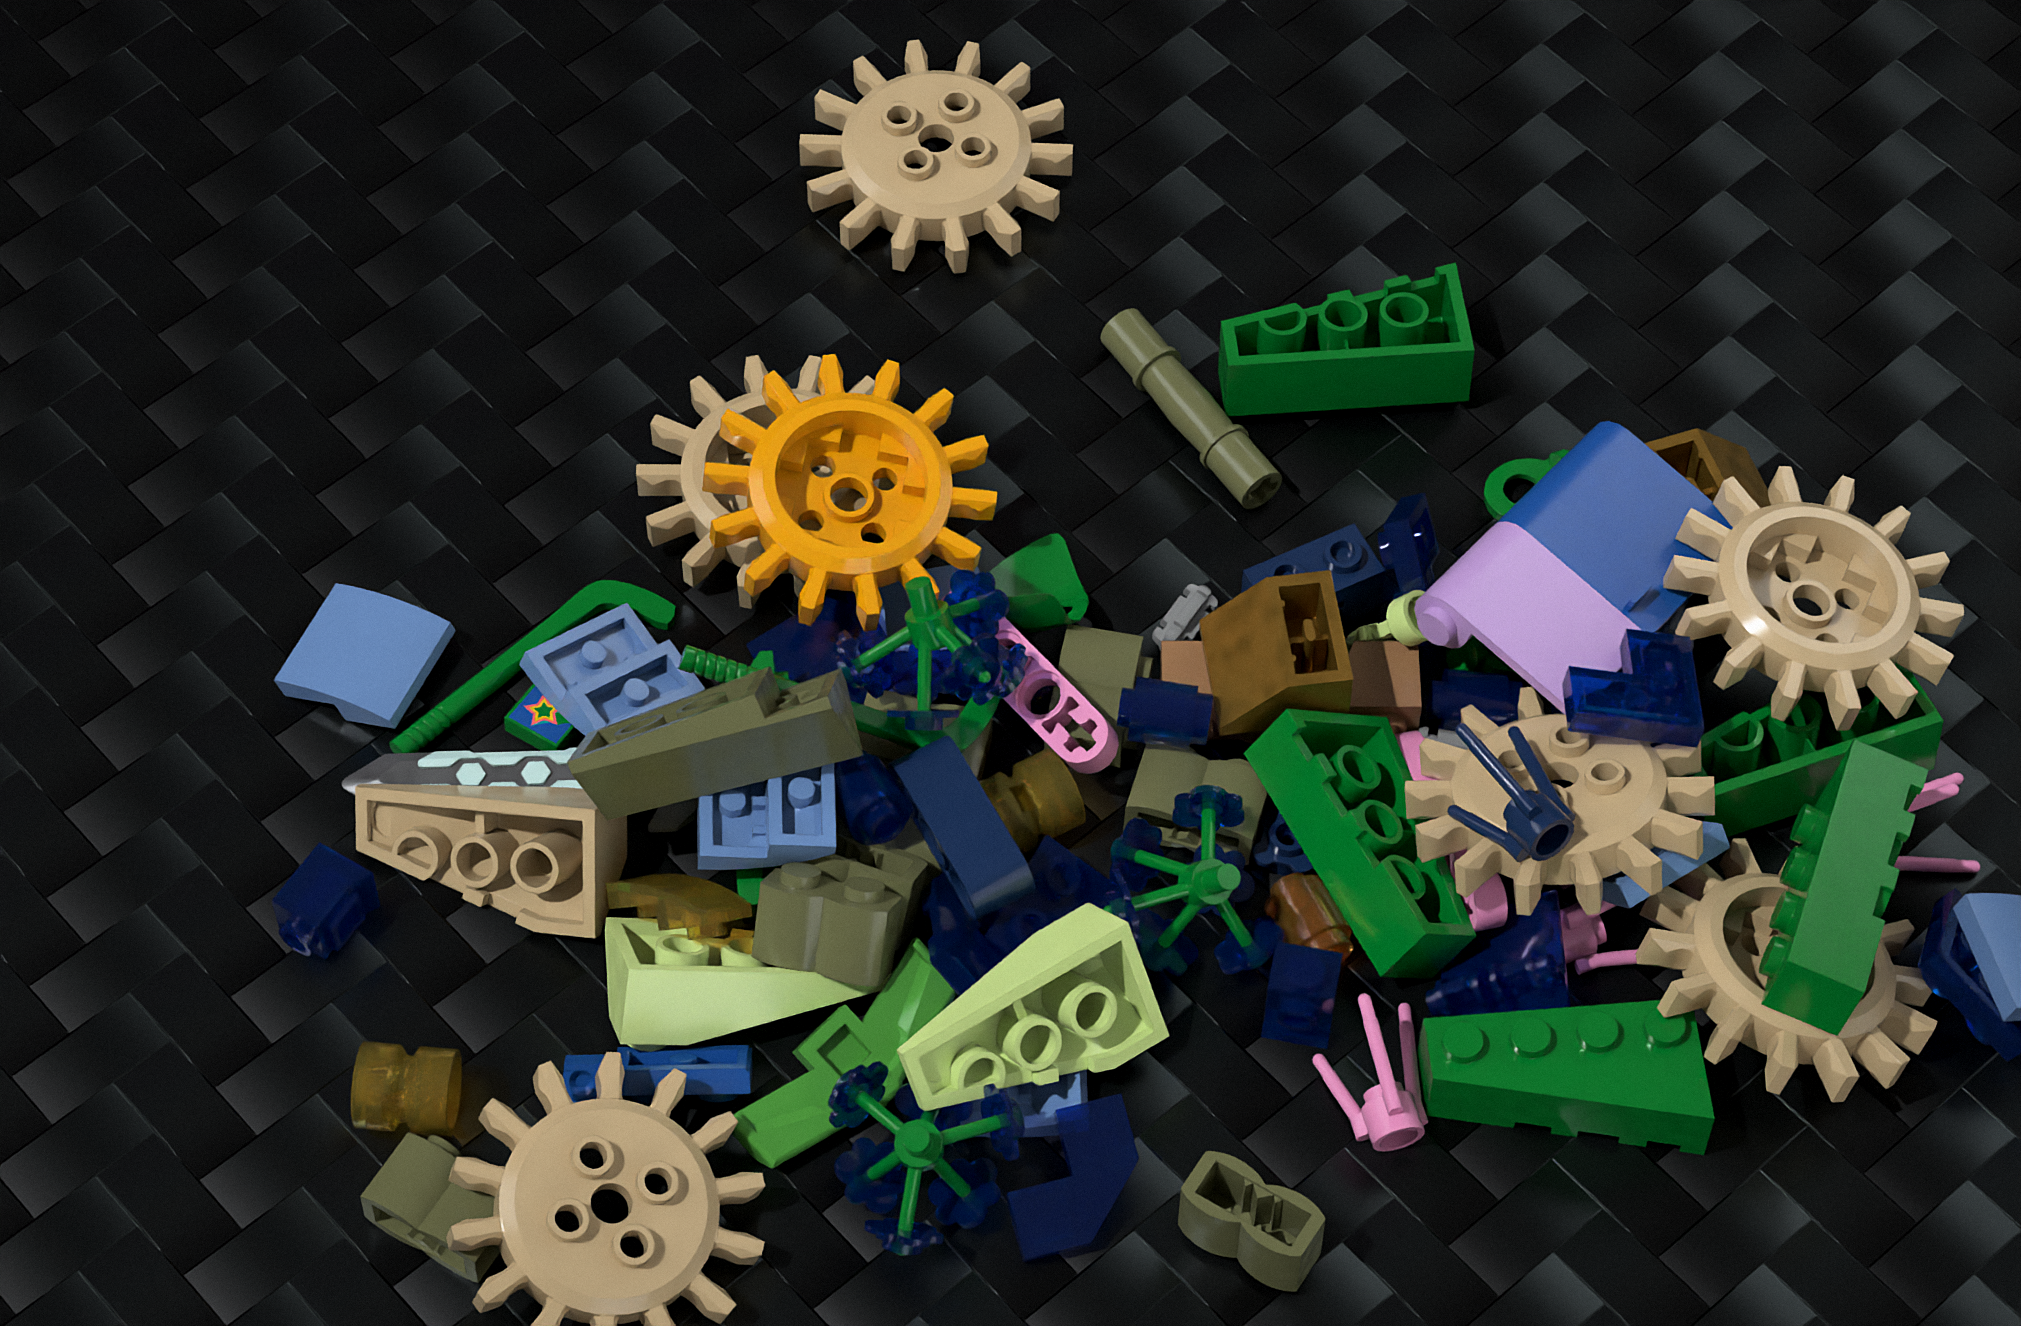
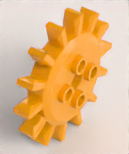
[702,354,997,631]

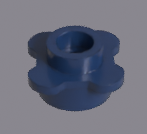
[1252,809,1314,876]

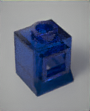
[272,842,380,959]

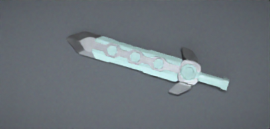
[342,748,697,833]

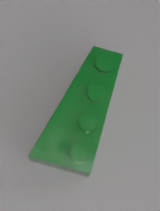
[1218,263,1475,417]
[1685,663,1944,837]
[1244,709,1476,979]
[1759,739,1928,1036]
[1417,1000,1715,1155]

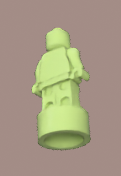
[1345,590,1428,653]

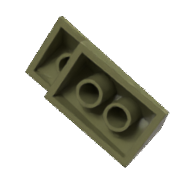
[567,666,863,820]

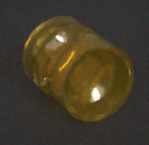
[979,748,1086,854]
[351,1041,462,1137]

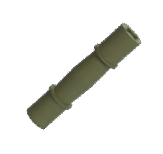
[1100,308,1282,509]

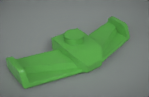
[731,937,962,1169]

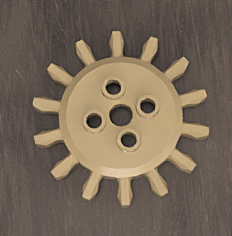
[799,39,1073,274]
[636,355,895,609]
[1663,466,1964,731]
[1405,686,1715,916]
[1635,838,1939,1102]
[446,1052,765,1326]

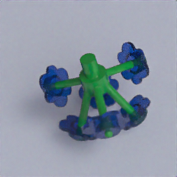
[835,569,1028,736]
[1103,785,1285,976]
[828,1061,1025,1256]

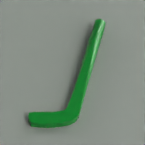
[389,580,676,753]
[678,645,1000,753]

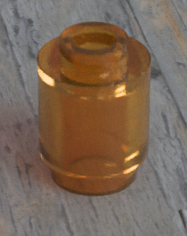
[1264,872,1353,974]

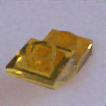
[605,873,752,940]

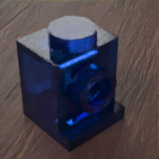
[1261,941,1343,1049]

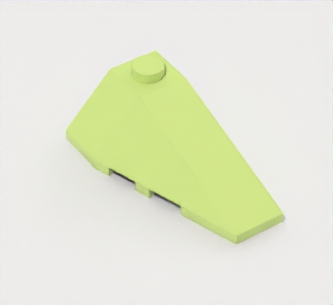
[897,902,1169,1111]
[605,917,891,1052]

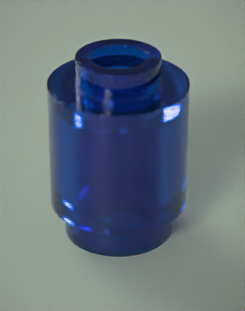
[1427,668,1524,731]
[1117,676,1214,750]
[834,750,911,845]

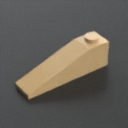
[355,784,627,938]

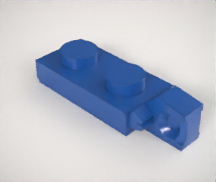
[563,1045,753,1104]

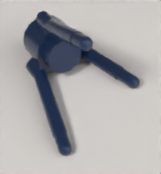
[1447,723,1576,862]

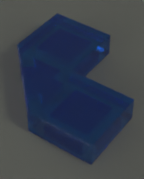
[920,873,1009,996]
[1006,1093,1139,1263]

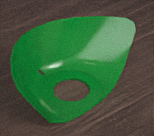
[978,534,1089,633]

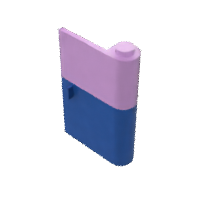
[1414,421,1733,719]

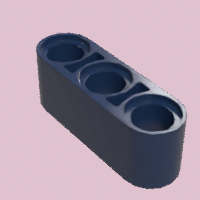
[887,735,1036,920]

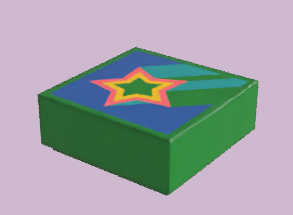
[504,684,581,751]

